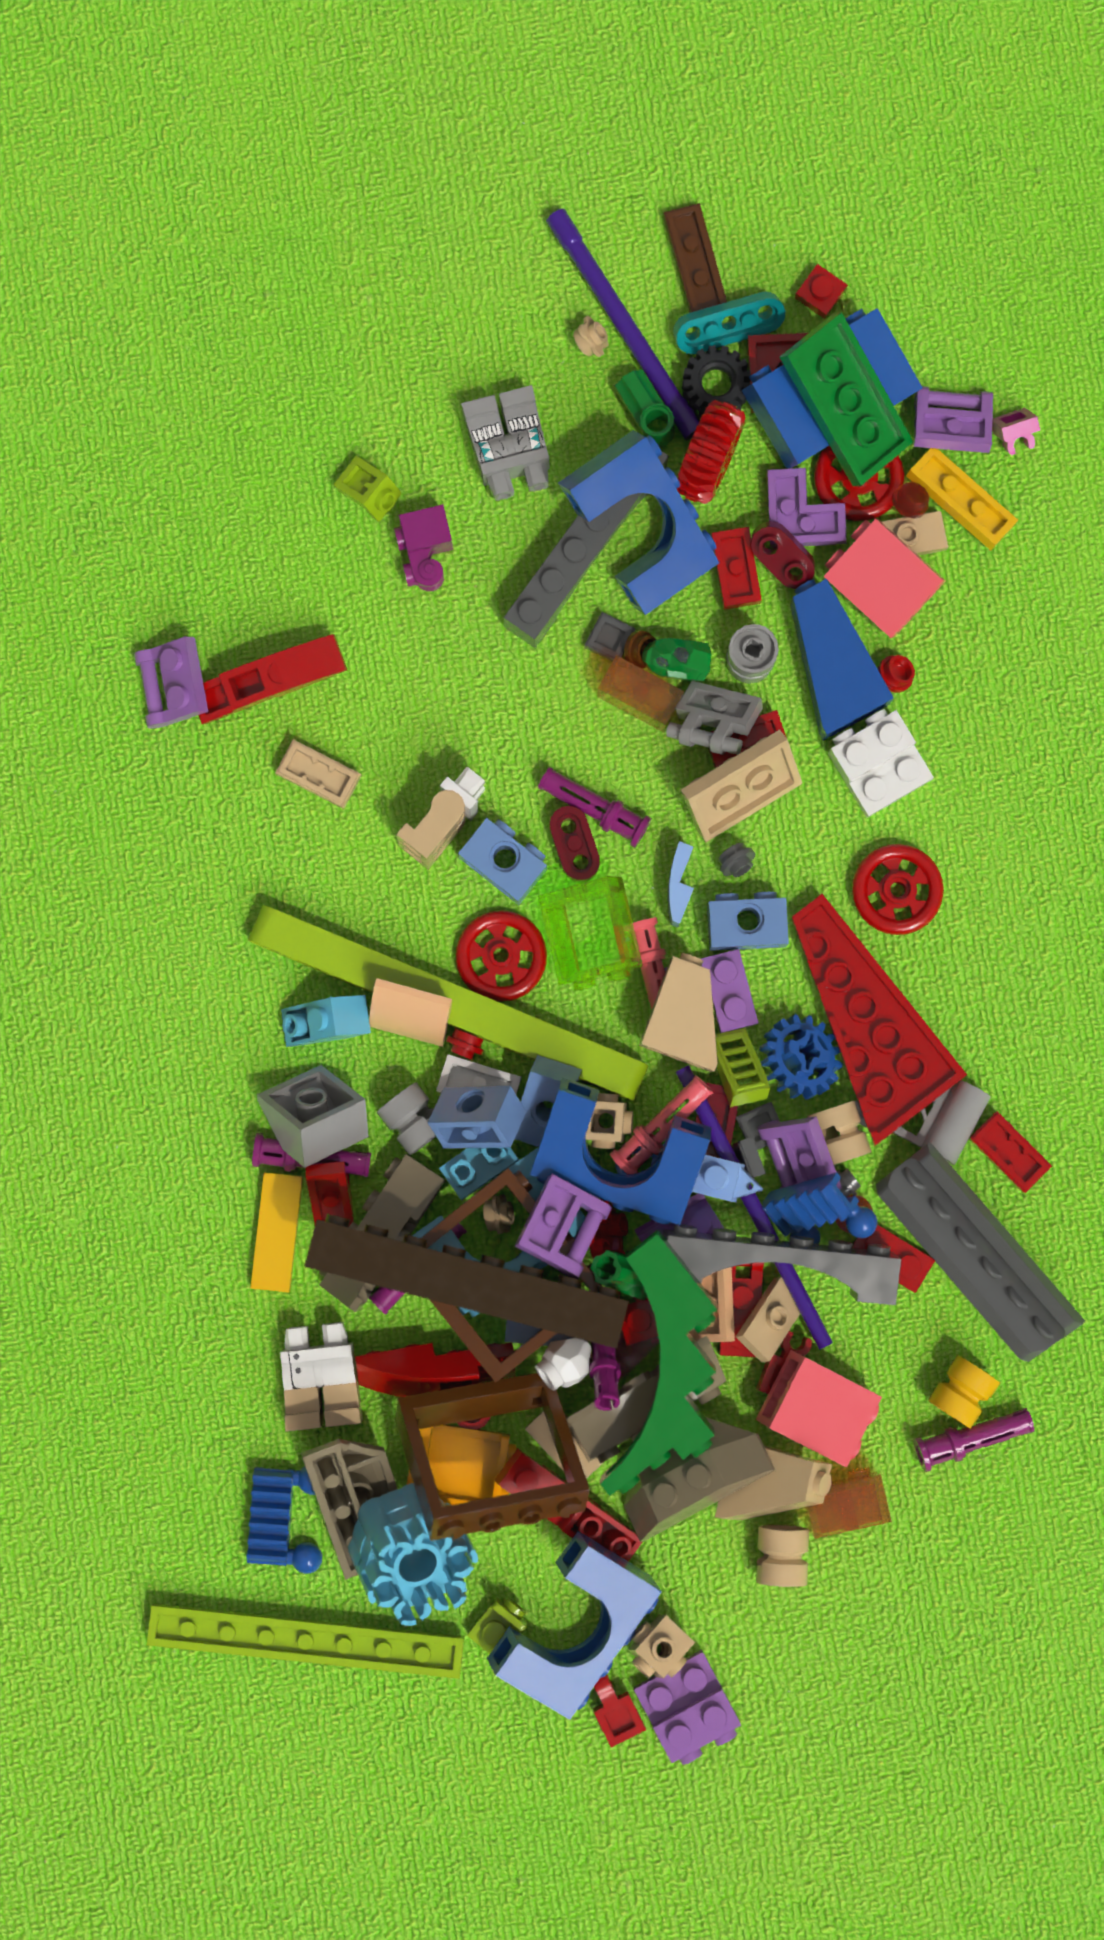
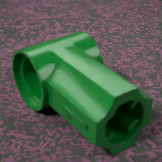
[614,369,675,448]
[590,1250,647,1300]

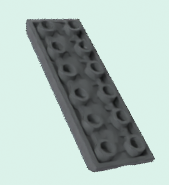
[876,1142,1085,1362]

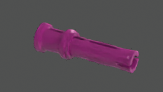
[538,767,652,848]
[252,1133,371,1177]
[913,1408,1035,1472]

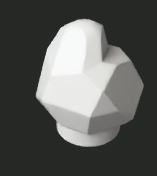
[535,1338,591,1391]

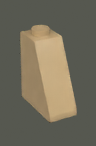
[639,953,717,1072]
[715,1446,832,1520]

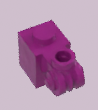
[394,505,453,592]

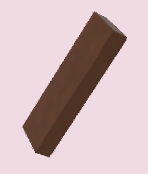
[663,203,727,313]

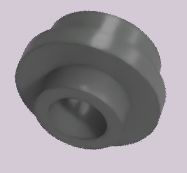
[718,843,755,877]

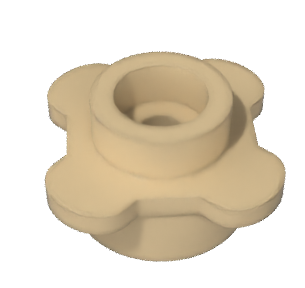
[574,316,609,357]
[483,1194,514,1234]

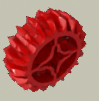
[677,400,746,504]

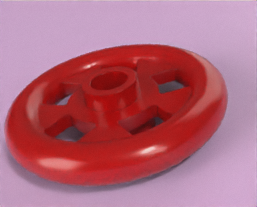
[814,445,904,521]
[852,844,944,935]
[455,910,547,1002]

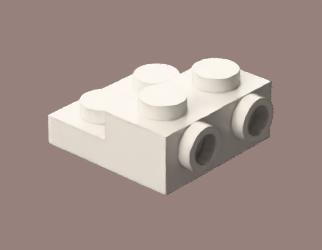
[828,709,934,818]

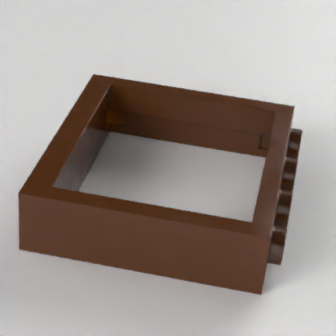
[421,1168,602,1383]
[395,1373,590,1541]

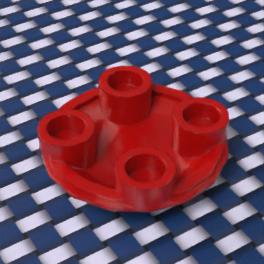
[589,1199,628,1260]

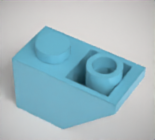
[281,995,371,1047]

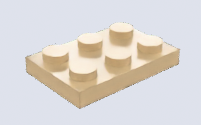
[681,730,803,843]

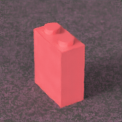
[823,519,946,638]
[755,1350,882,1467]

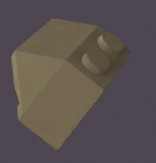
[624,1417,775,1542]
[301,1439,398,1580]

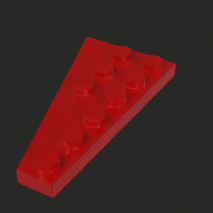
[792,894,967,1147]

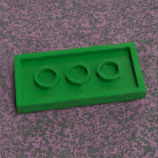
[780,312,914,486]

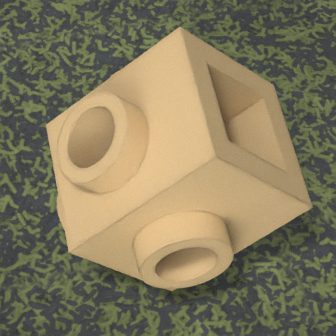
[586,1093,633,1149]
[628,1614,695,1679]

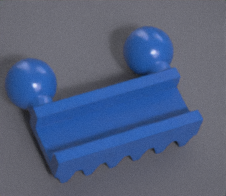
[762,1172,877,1244]
[246,1466,323,1574]

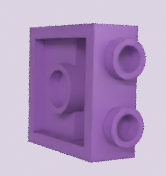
[633,1650,741,1765]

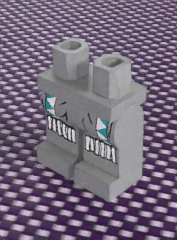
[461,385,550,501]

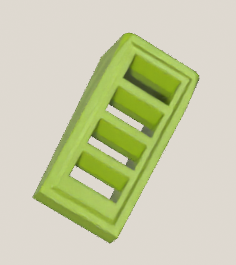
[715,1028,770,1107]

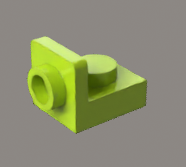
[333,456,401,521]
[467,1597,527,1654]

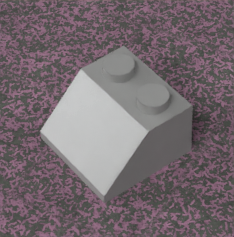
[257,1065,369,1168]

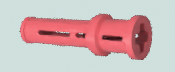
[624,917,666,1010]
[610,1075,713,1175]

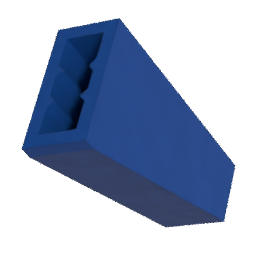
[790,579,894,741]

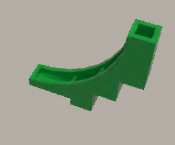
[600,1230,718,1496]

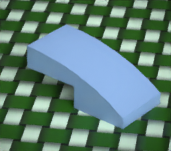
[668,841,694,927]

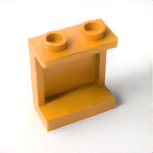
[407,1424,516,1505]

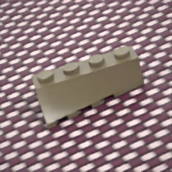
[319,1154,446,1312]
[566,1335,726,1464]

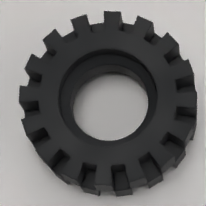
[682,345,751,417]

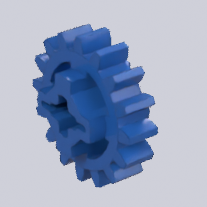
[759,1014,843,1100]

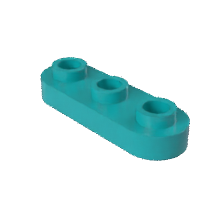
[673,292,785,354]

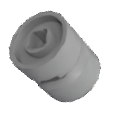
[725,624,779,684]
[377,1082,436,1156]

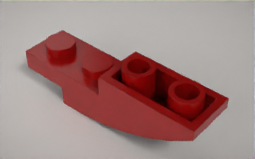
[199,634,348,724]
[355,1342,516,1397]
[494,1448,642,1562]

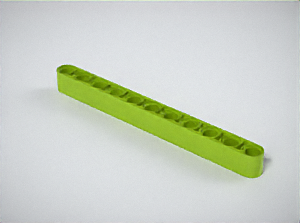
[248,905,649,1101]

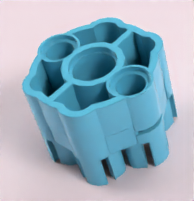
[348,1483,478,1626]

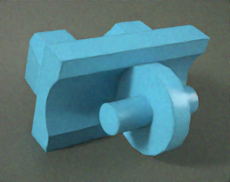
[439,1147,519,1201]

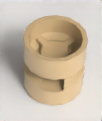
[807,1101,872,1165]
[756,1525,809,1587]

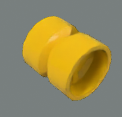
[928,1355,1000,1429]

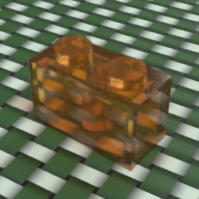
[597,655,684,732]
[805,1467,892,1539]

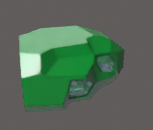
[642,638,712,681]

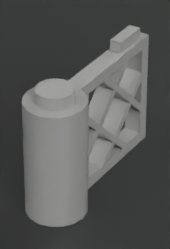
[855,1080,991,1165]

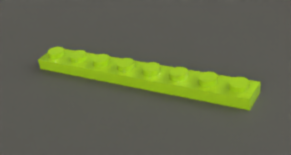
[147,1603,464,1679]

